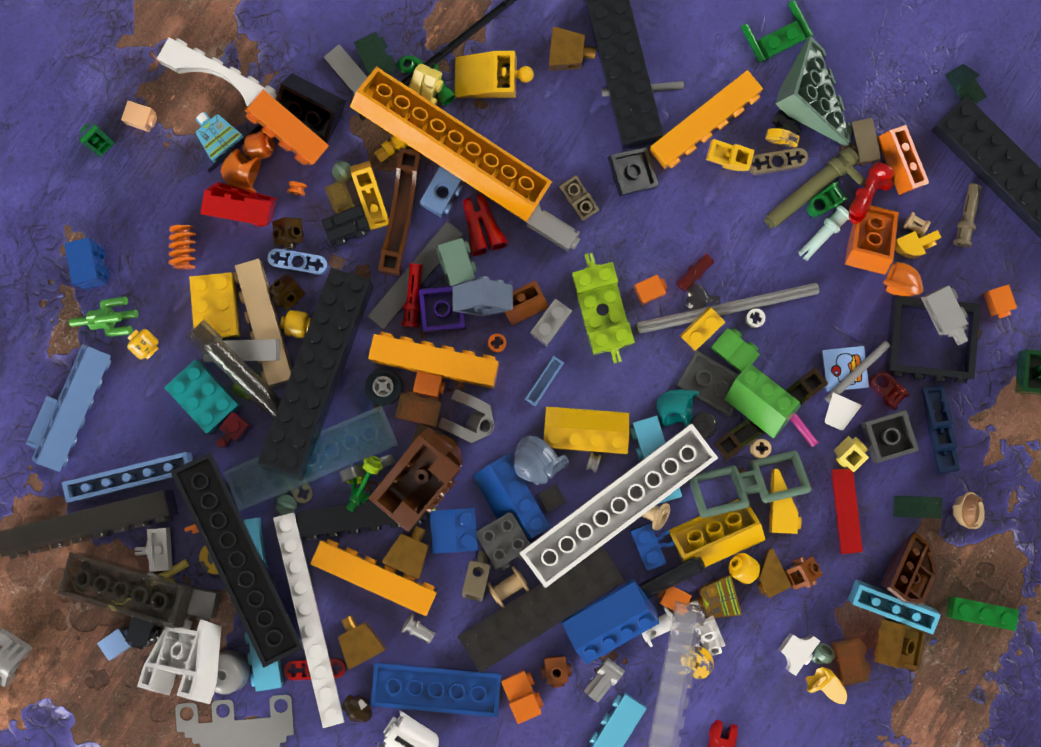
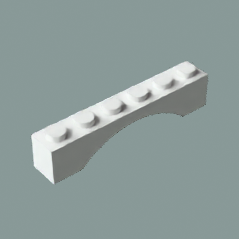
[157,38,277,106]

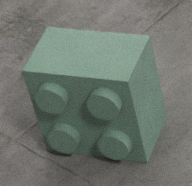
[435,238,477,287]

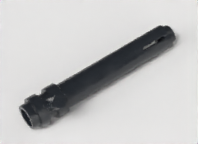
[639,556,706,599]

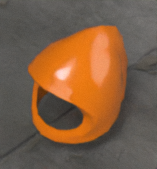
[221,149,261,192]
[883,262,924,297]

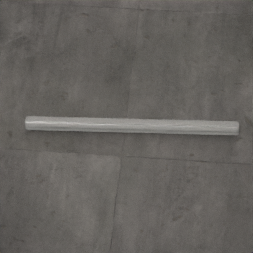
[636,283,819,334]

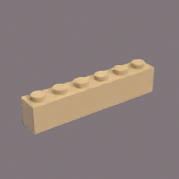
[233,259,293,387]

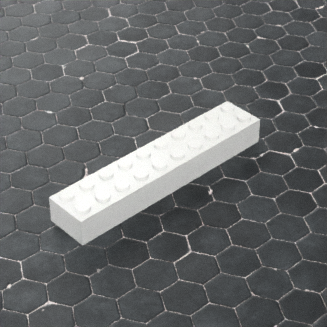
[519,424,718,588]

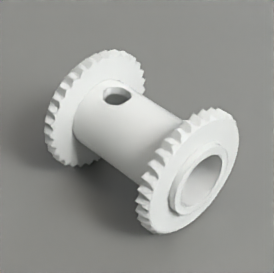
[642,607,679,647]

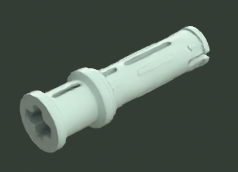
[798,205,849,261]

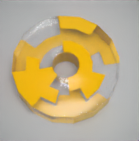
[765,128,800,147]
[680,645,714,679]

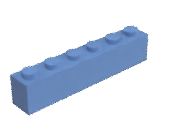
[31,344,111,472]
[62,452,193,503]

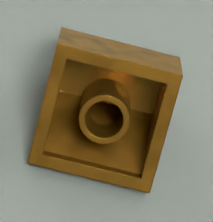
[874,620,926,670]

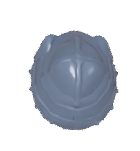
[514,436,569,485]

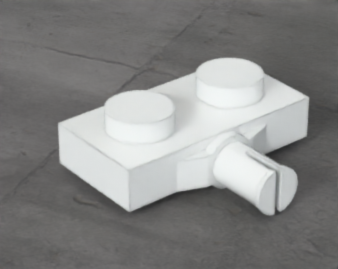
[134,528,173,572]

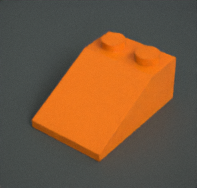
[845,205,899,275]

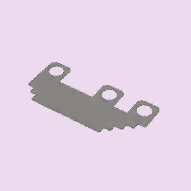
[175,695,294,747]

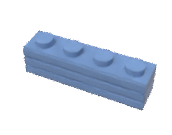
[525,356,564,407]
[25,396,58,448]

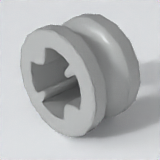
[586,452,601,473]

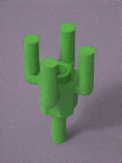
[69,297,139,337]

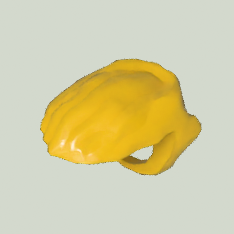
[806,667,847,704]

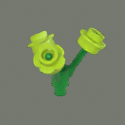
[346,456,383,512]

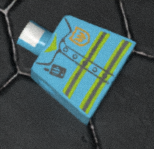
[195,112,244,163]

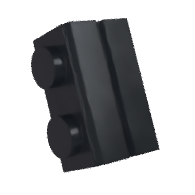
[321,205,371,247]

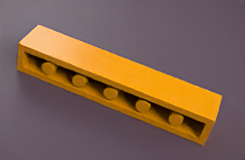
[649,70,763,170]
[310,538,438,616]

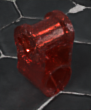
[869,372,910,410]

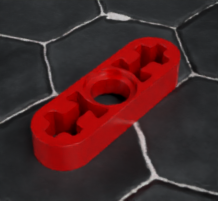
[284,658,346,680]

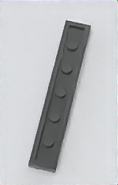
[368,221,463,330]

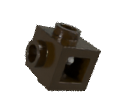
[272,217,304,250]
[268,272,306,310]

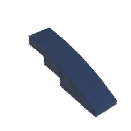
[922,385,961,474]

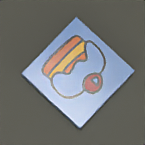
[821,346,869,392]

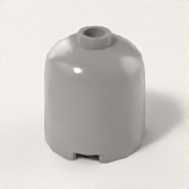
[214,650,251,694]

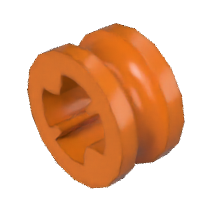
[287,181,307,196]
[488,333,507,353]

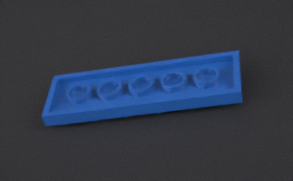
[370,662,502,717]

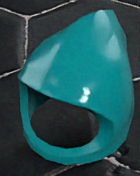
[656,389,699,427]

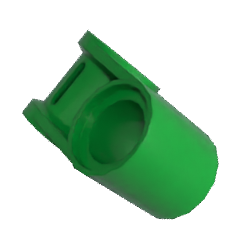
[807,181,849,217]

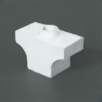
[778,633,820,676]

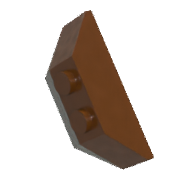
[880,532,936,605]

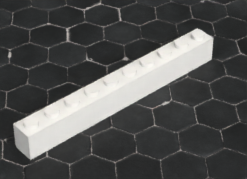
[273,513,345,728]

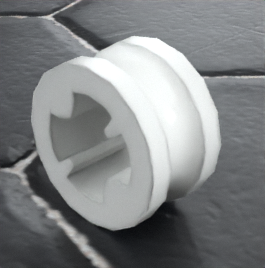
[745,309,765,328]

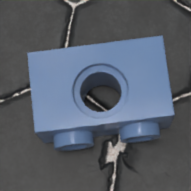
[419,167,464,218]

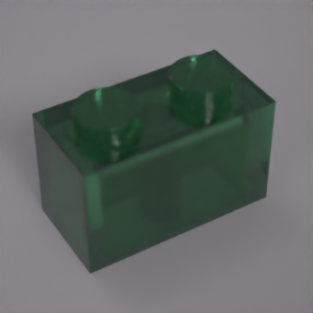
[354,32,397,76]

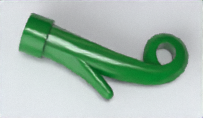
[397,55,456,106]

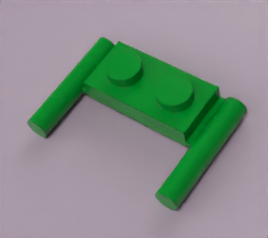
[741,0,814,63]

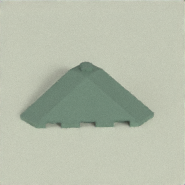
[775,36,852,146]

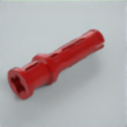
[401,263,423,327]

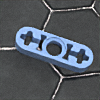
[267,248,328,275]

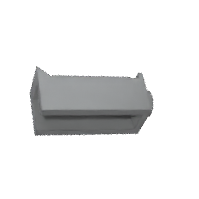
[526,204,581,252]

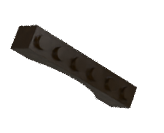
[713,367,828,463]

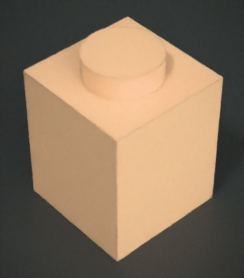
[121,101,157,132]

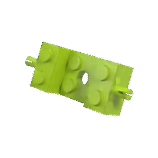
[572,253,635,364]

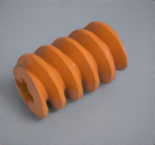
[168,225,196,269]

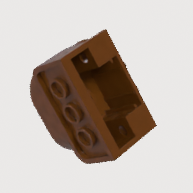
[368,427,463,532]

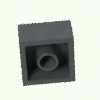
[860,410,919,463]

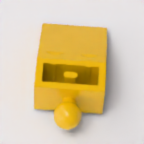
[455,51,534,98]

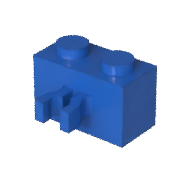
[629,523,675,571]

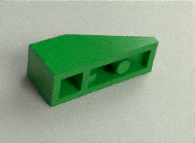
[78,121,115,157]

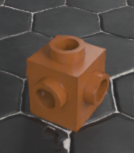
[785,556,823,590]
[541,654,572,688]

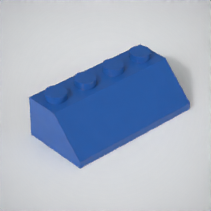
[472,454,551,540]
[562,579,659,665]

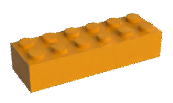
[368,332,499,389]

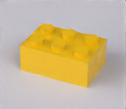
[189,272,241,341]

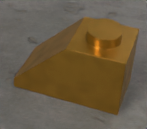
[756,548,792,598]

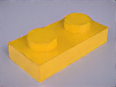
[680,306,725,351]

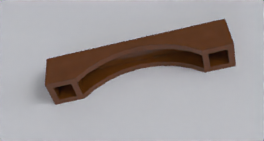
[378,148,422,277]

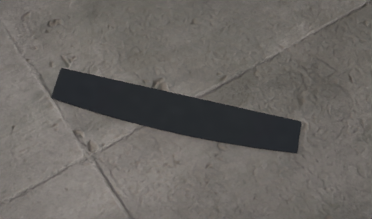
[207,124,263,173]

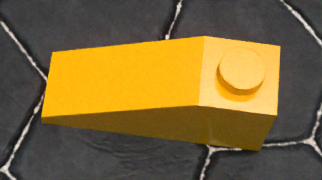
[350,160,389,230]
[769,469,802,534]

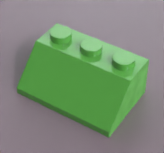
[724,363,801,439]

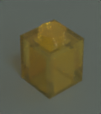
[324,180,355,214]

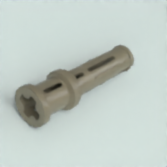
[953,184,982,248]

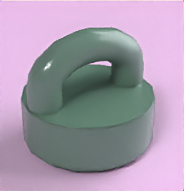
[332,161,352,183]
[276,494,298,515]
[812,643,836,664]

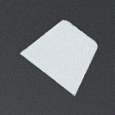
[825,392,862,430]

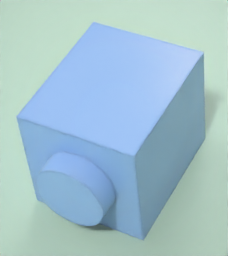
[97,627,131,661]

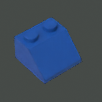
[429,508,478,554]

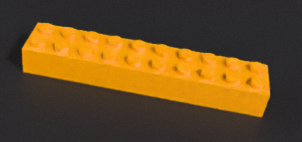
[350,66,552,222]

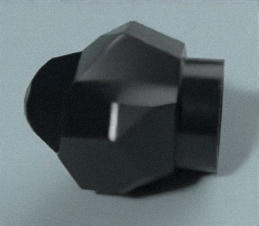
[772,109,801,135]

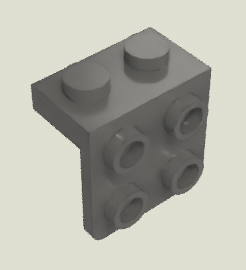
[477,513,530,571]

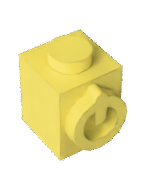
[834,436,869,472]

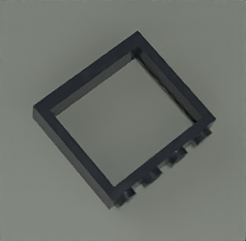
[885,295,981,384]

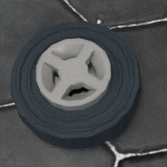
[365,368,403,406]

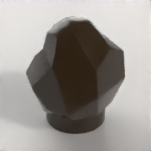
[341,695,372,723]

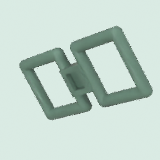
[689,450,811,518]

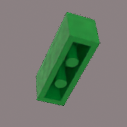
[945,596,1019,631]

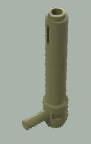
[764,147,866,229]

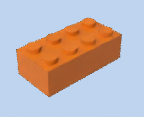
[244,89,329,166]

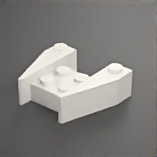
[137,615,221,704]

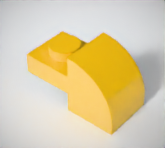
[706,139,755,171]
[895,230,941,259]

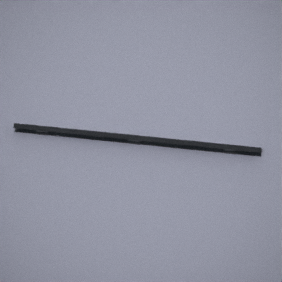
[359,0,517,121]

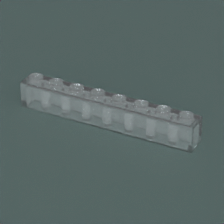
[647,601,705,747]

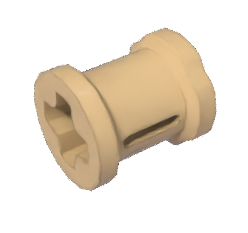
[903,212,931,238]
[750,439,772,458]

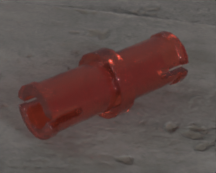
[676,254,714,292]

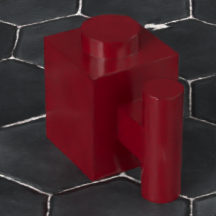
[216,412,253,448]

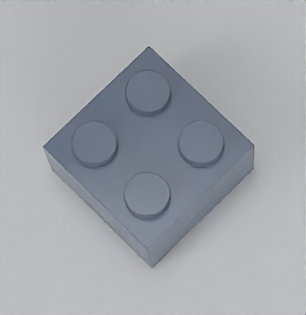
[452,276,513,317]

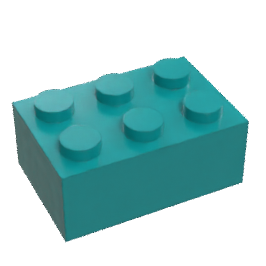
[164,359,243,435]

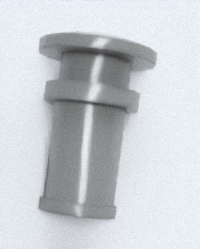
[401,614,435,644]

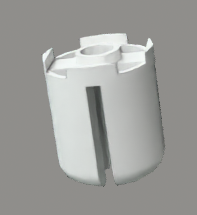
[377,710,439,747]

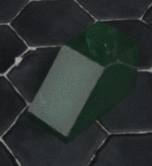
[893,496,942,519]

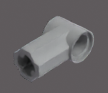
[584,657,625,702]

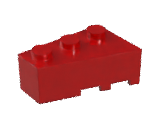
[200,181,277,227]

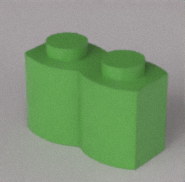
[711,328,760,374]

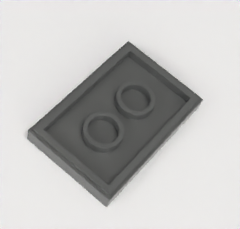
[675,350,739,418]

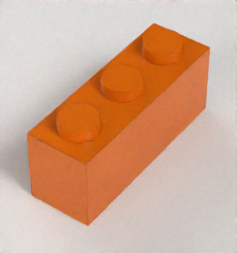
[877,125,929,195]

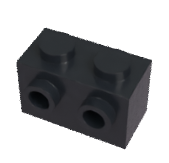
[125,613,163,649]

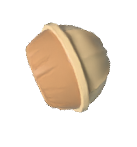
[952,492,985,529]

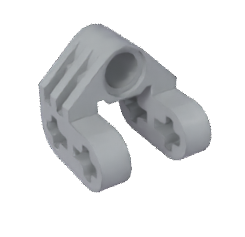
[437,389,494,443]
[0,628,33,687]

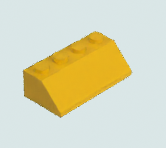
[543,406,629,455]
[669,499,766,567]

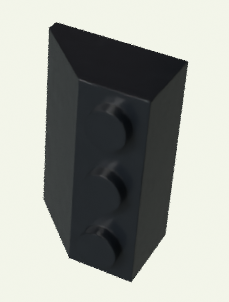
[276,73,346,143]

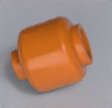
[242,131,275,160]

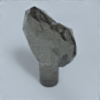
[686,284,721,310]

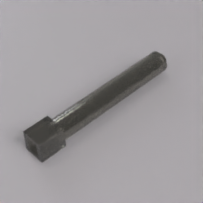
[186,320,281,420]

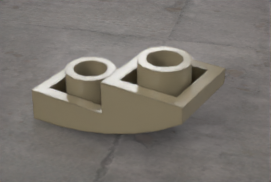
[852,118,881,165]
[558,175,599,221]

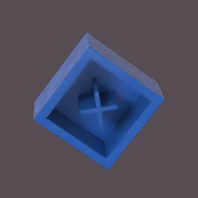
[64,238,110,290]

